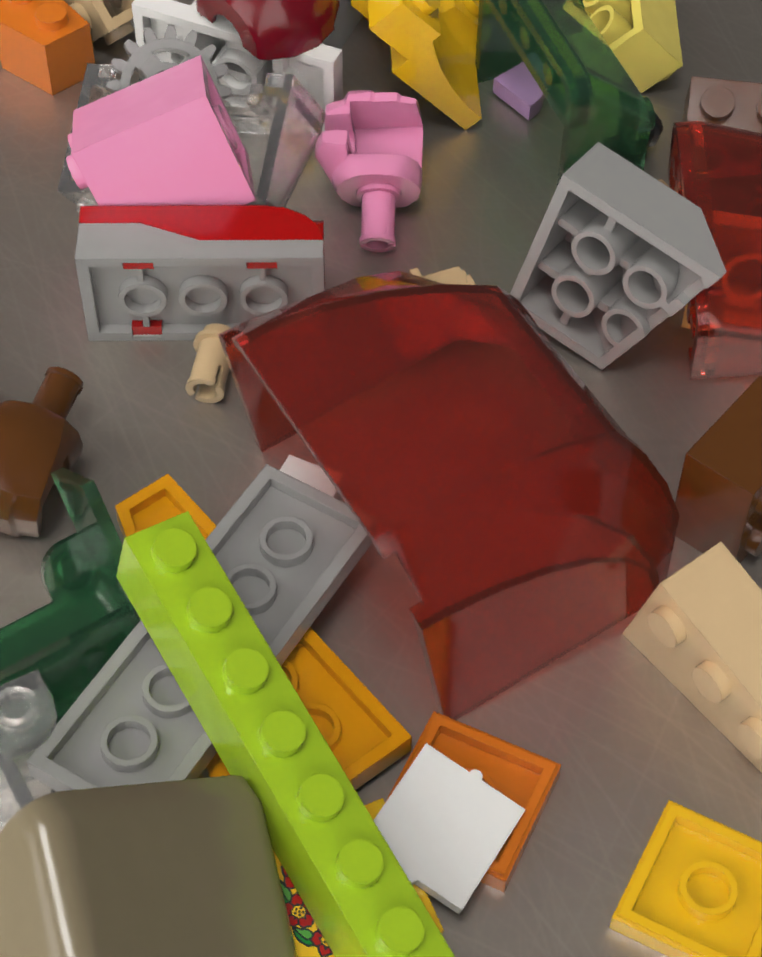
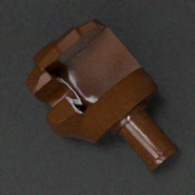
[0,367,83,538]

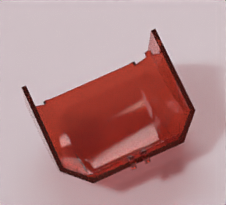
[218,271,680,720]

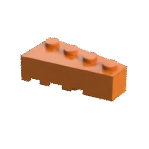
[0,0,97,96]

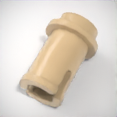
[185,323,241,403]

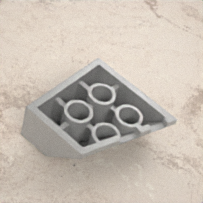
[505,142,727,370]

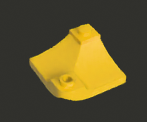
[351,0,490,130]

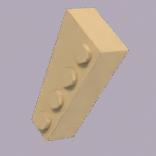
[622,541,762,773]

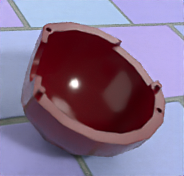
[196,0,340,60]

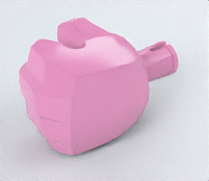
[315,90,423,252]

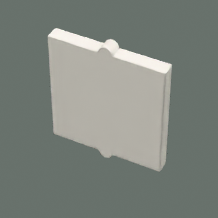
[373,743,526,914]

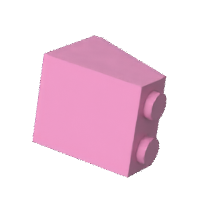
[66,55,256,206]

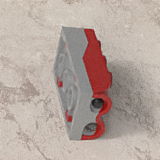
[75,205,325,341]

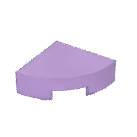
[493,56,547,120]

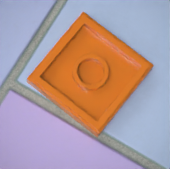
[385,711,562,892]

